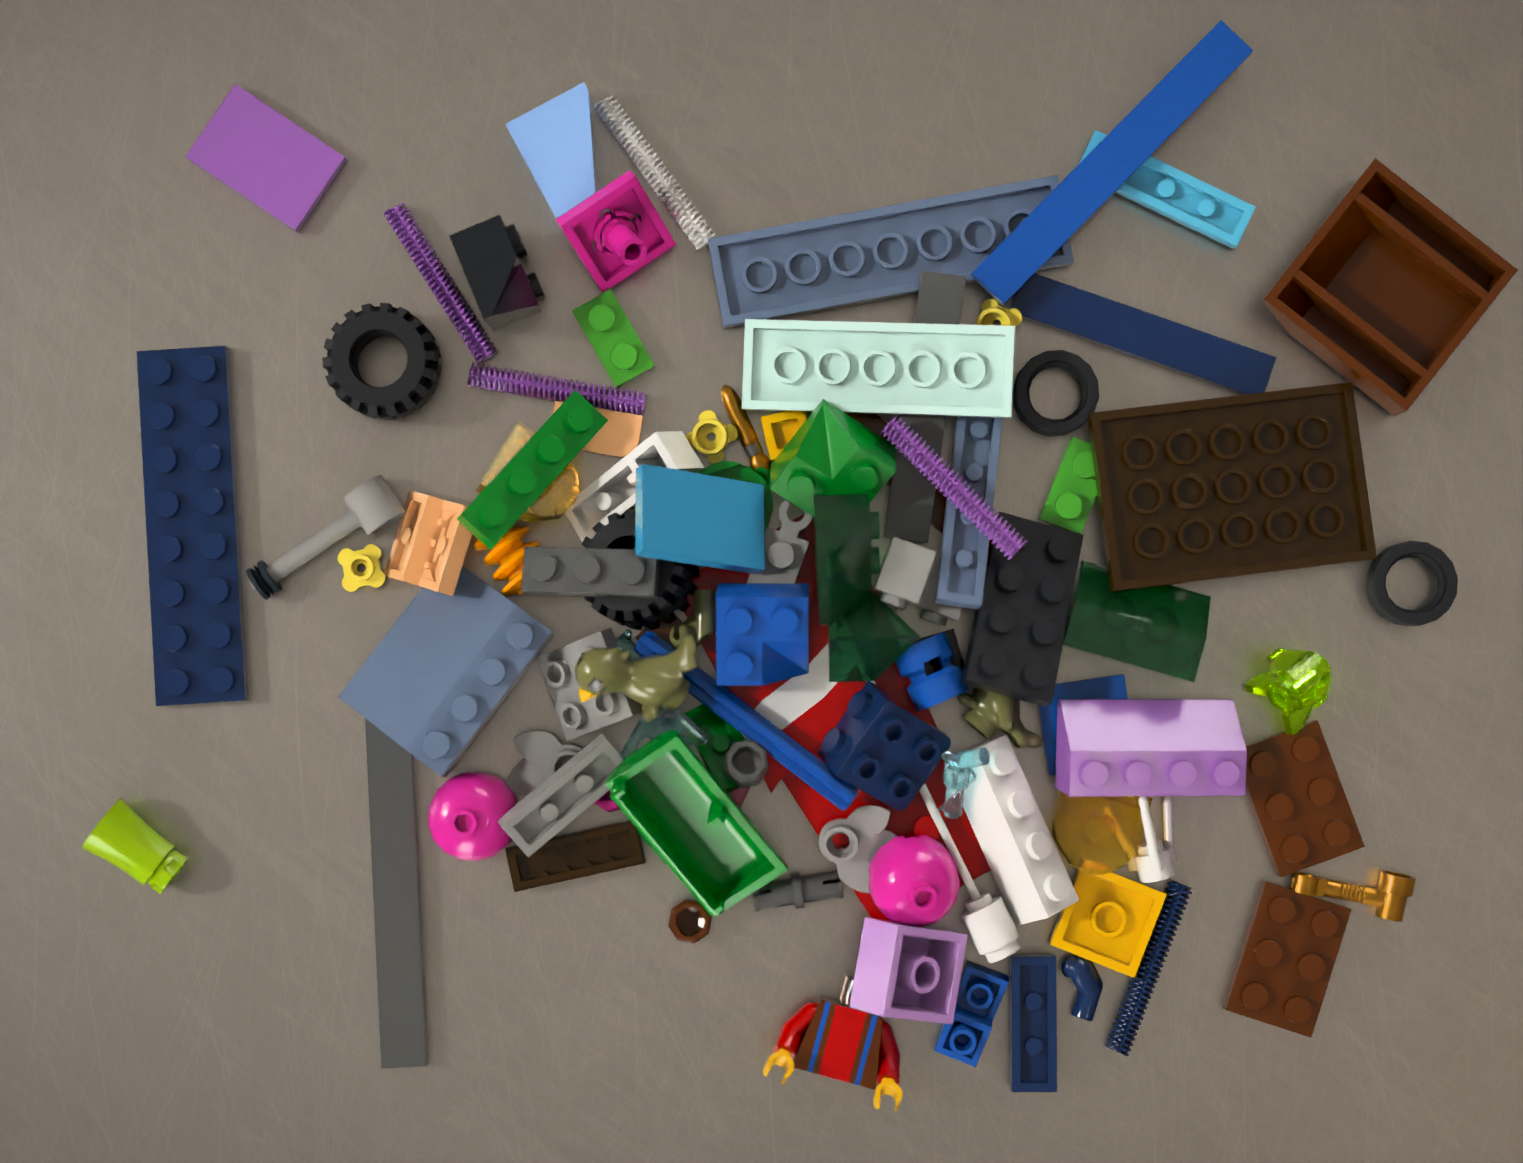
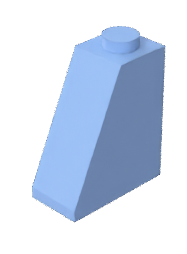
[505,82,597,219]

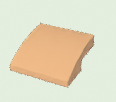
[384,490,472,596]

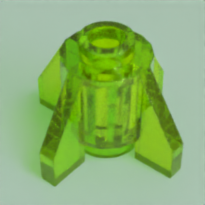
[1245,648,1333,735]

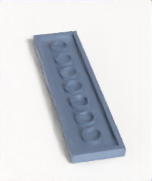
[708,175,1074,328]

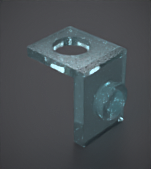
[619,710,709,760]

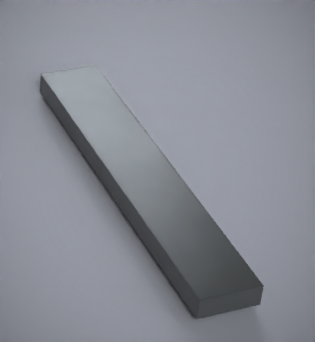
[883,270,966,543]

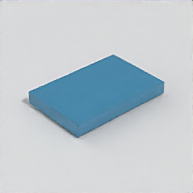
[635,464,765,574]

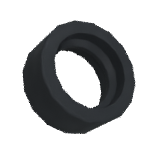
[1013,350,1099,437]
[1366,541,1458,626]

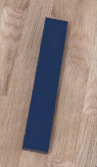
[1010,273,1276,395]

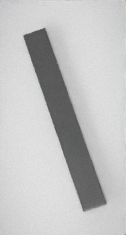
[365,718,428,1068]

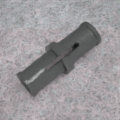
[753,870,844,912]

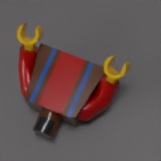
[763,976,902,1111]

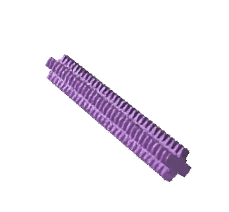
[383,202,498,363]
[467,362,647,415]
[881,414,1027,560]

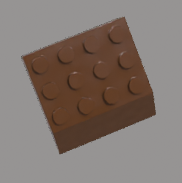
[1263,158,1518,416]

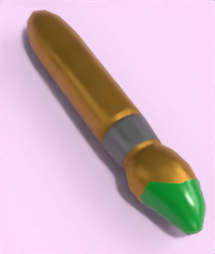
[721,385,771,485]

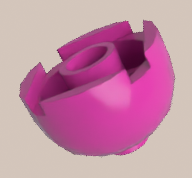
[428,771,517,861]
[868,834,960,927]

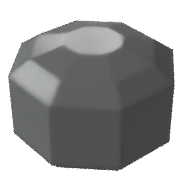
[724,740,768,787]

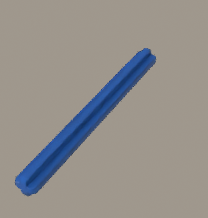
[634,631,859,811]

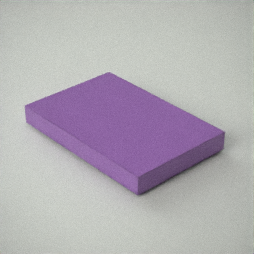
[185,84,347,232]

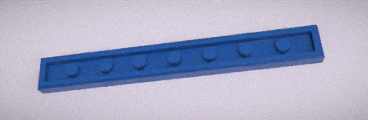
[971,20,1253,306]

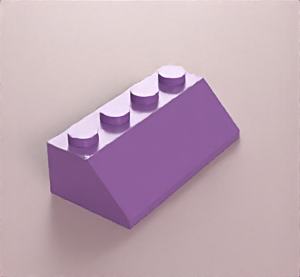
[1055,699,1247,797]

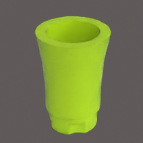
[82,798,187,894]

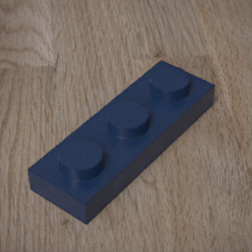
[1010,954,1057,1092]

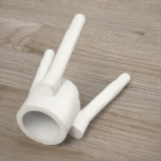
[1103,796,1177,883]

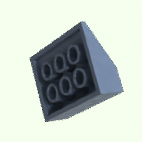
[338,566,554,778]

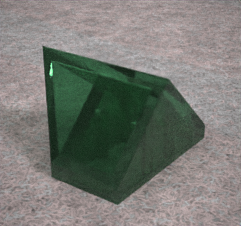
[827,590,920,682]

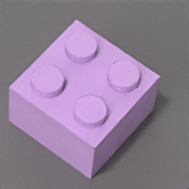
[849,917,968,1024]

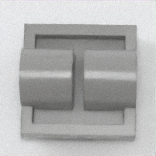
[536,628,643,741]

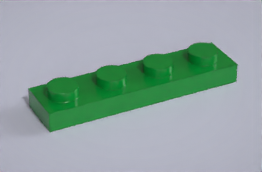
[457,390,608,549]

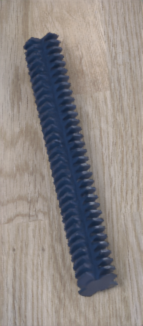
[1105,879,1193,1056]

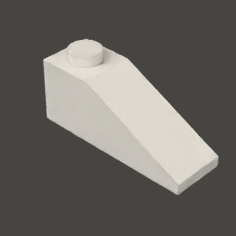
[562,431,705,542]

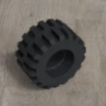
[322,302,442,420]
[581,510,699,630]

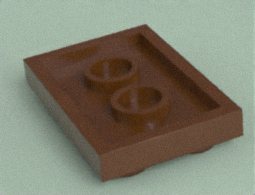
[1246,720,1365,877]
[1223,880,1352,1038]

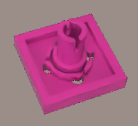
[555,170,676,293]

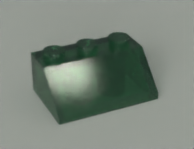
[1063,560,1211,682]

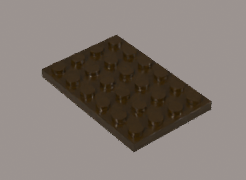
[1088,382,1377,592]

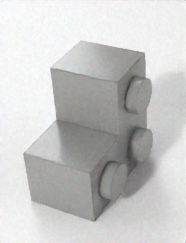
[872,537,963,626]

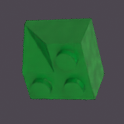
[769,399,896,536]

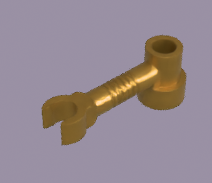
[1291,870,1416,922]

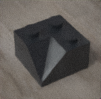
[449,215,545,331]

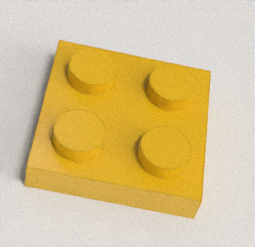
[1049,860,1167,978]

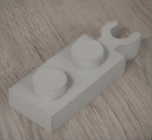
[747,500,812,584]

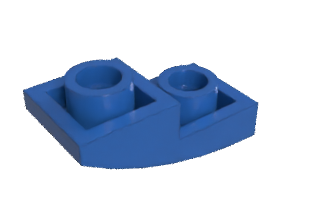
[934,960,1009,1067]

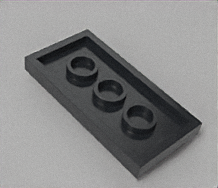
[961,511,1084,707]

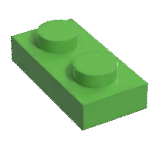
[572,289,655,389]
[1037,437,1097,534]

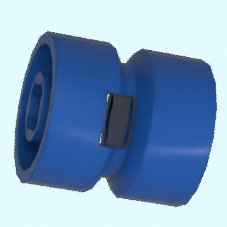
[891,631,969,712]

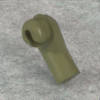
[670,590,716,648]

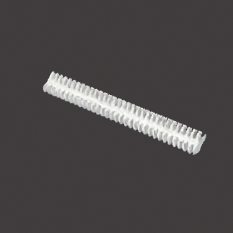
[594,95,715,250]

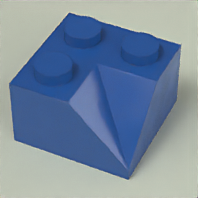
[716,583,809,686]

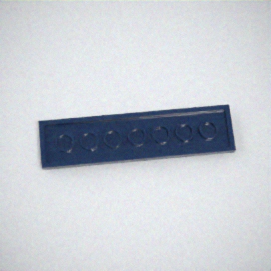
[136,346,248,706]

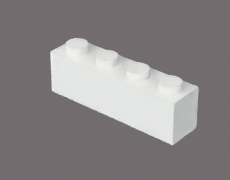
[943,734,1079,926]

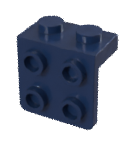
[817,680,951,811]

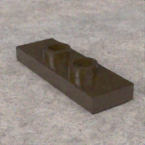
[505,820,646,892]

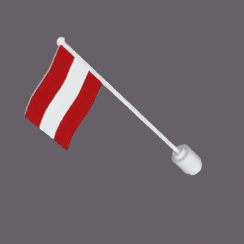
[728,587,1021,963]

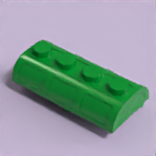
[605,730,788,916]

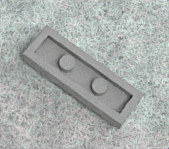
[498,733,624,858]

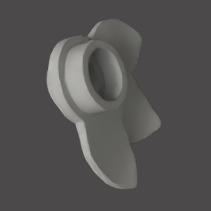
[505,730,583,796]
[818,805,899,893]

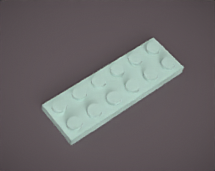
[741,319,1016,418]

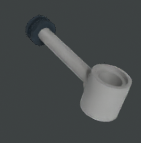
[246,475,406,600]

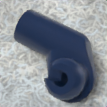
[1061,954,1103,1021]

